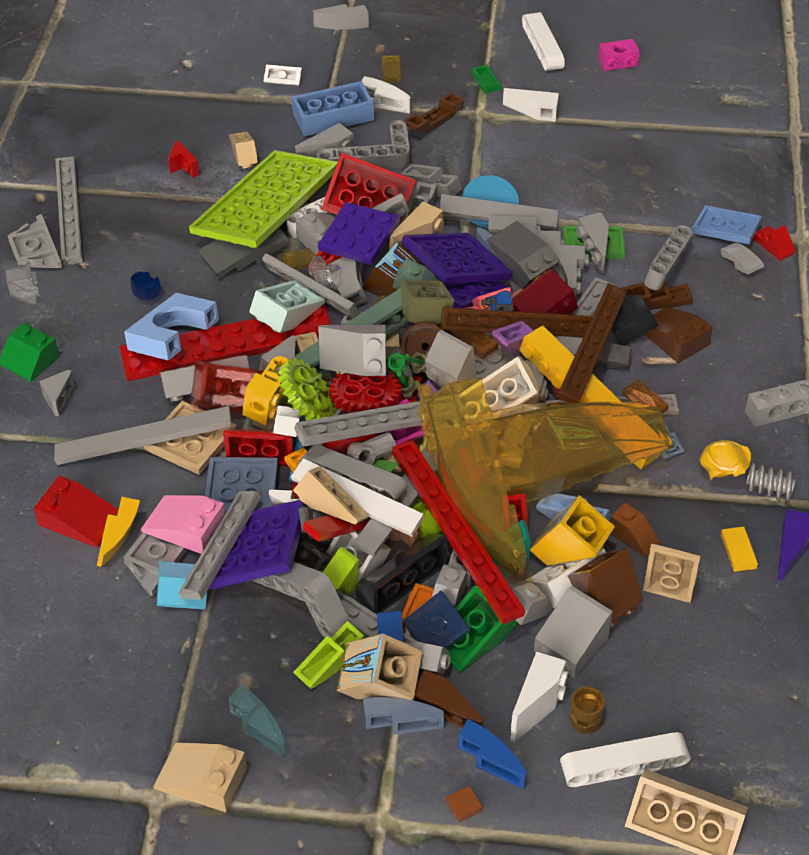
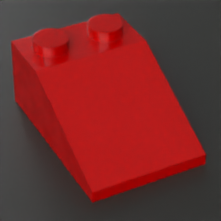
[33,476,119,548]

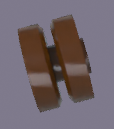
[401,322,442,366]

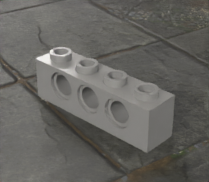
[745,379,809,427]

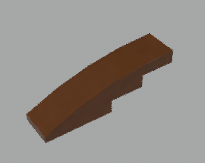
[620,282,693,310]

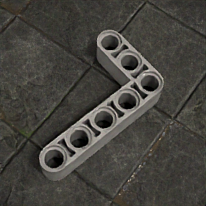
[317,120,410,170]
[252,562,350,638]

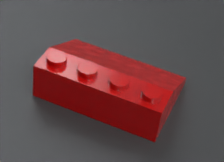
[321,153,416,224]

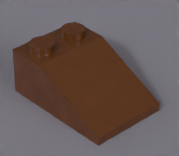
[644,307,713,364]

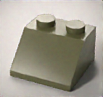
[401,279,454,325]

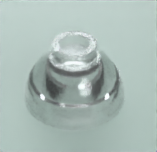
[315,264,343,292]

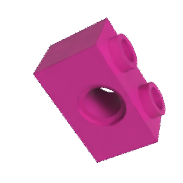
[598,39,640,71]

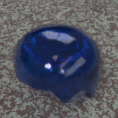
[130,271,162,300]

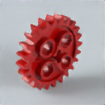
[329,370,401,413]

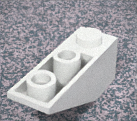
[503,88,559,121]

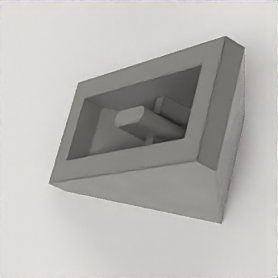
[39,370,75,416]

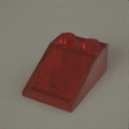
[190,361,264,412]

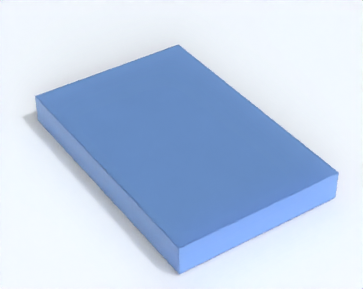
[692,205,762,245]

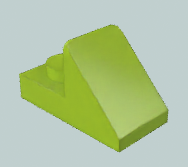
[323,547,359,597]

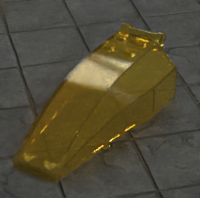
[417,377,527,578]
[464,402,673,506]

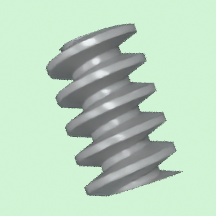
[745,462,797,501]

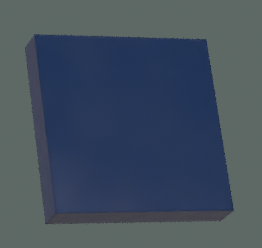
[403,590,471,649]

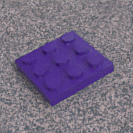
[317,202,400,265]

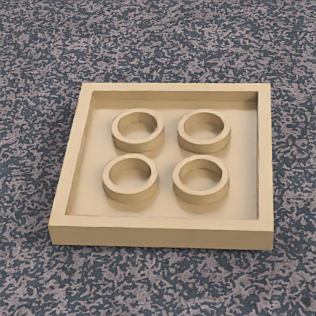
[144,401,237,475]

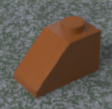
[610,502,660,559]

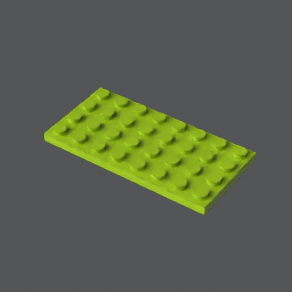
[189,150,338,248]

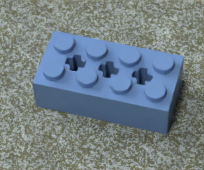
[292,81,374,136]

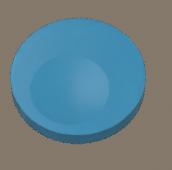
[462,175,519,228]

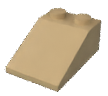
[389,202,444,258]
[643,544,701,603]
[153,743,247,812]

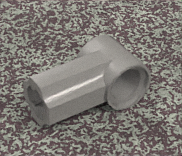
[347,432,396,465]

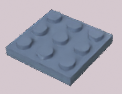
[205,457,278,514]

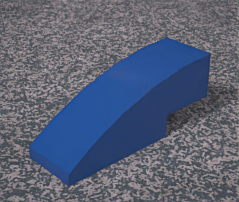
[458,719,527,789]

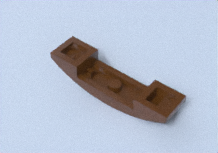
[403,92,465,132]

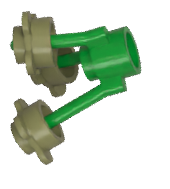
[386,352,429,398]

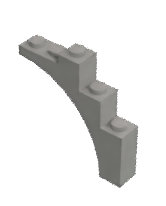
[326,193,410,307]
[488,215,589,298]

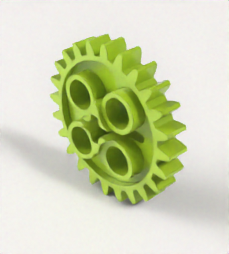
[278,358,337,421]

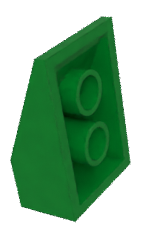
[448,585,518,673]

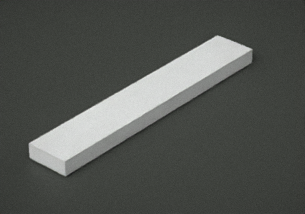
[291,458,424,537]

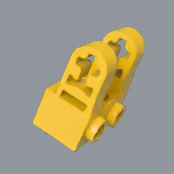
[242,356,288,426]

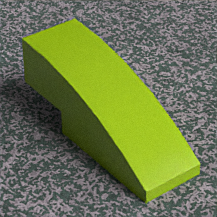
[293,621,366,689]

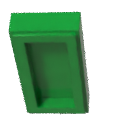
[471,65,501,94]

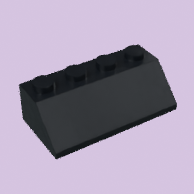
[355,534,447,614]

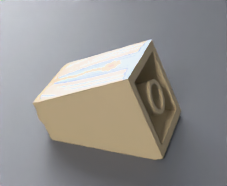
[337,634,422,700]

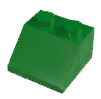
[0,322,59,382]

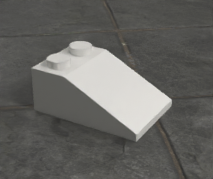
[510,652,569,743]

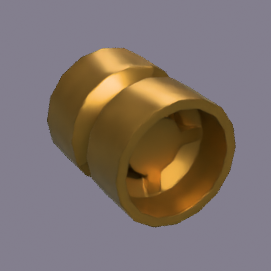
[569,686,605,734]

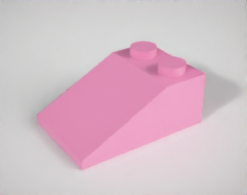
[141,495,225,554]

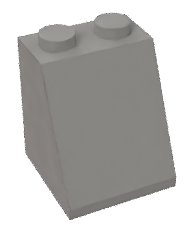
[534,585,612,678]

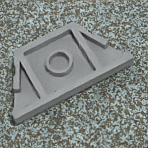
[8,214,63,268]
[124,532,188,597]

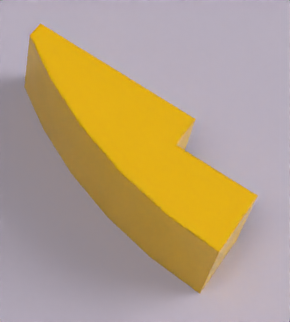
[97,497,140,567]

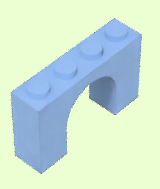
[124,293,219,360]

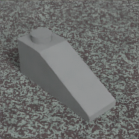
[295,123,354,158]

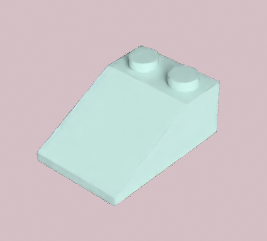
[249,280,325,333]

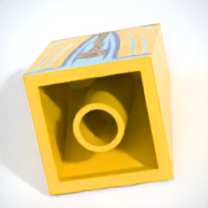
[530,495,615,566]

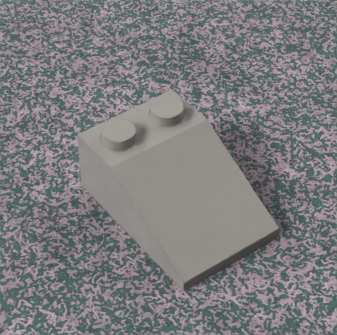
[296,212,337,256]
[319,325,386,376]

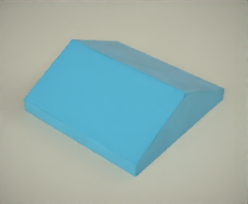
[157,561,207,610]

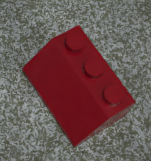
[512,269,578,314]

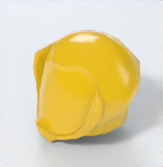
[699,440,751,480]

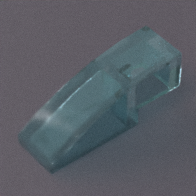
[228,685,287,759]

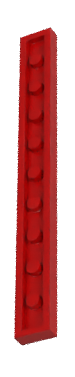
[392,440,525,624]

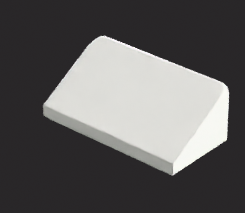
[264,65,303,86]

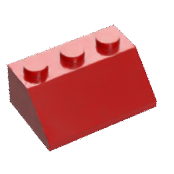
[223,428,297,467]

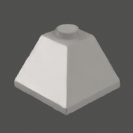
[508,580,554,625]

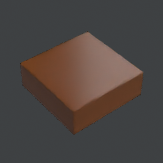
[446,786,482,823]

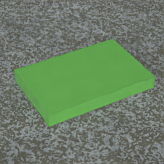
[563,226,625,259]

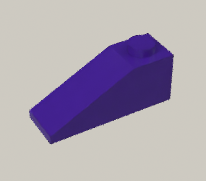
[777,510,809,580]

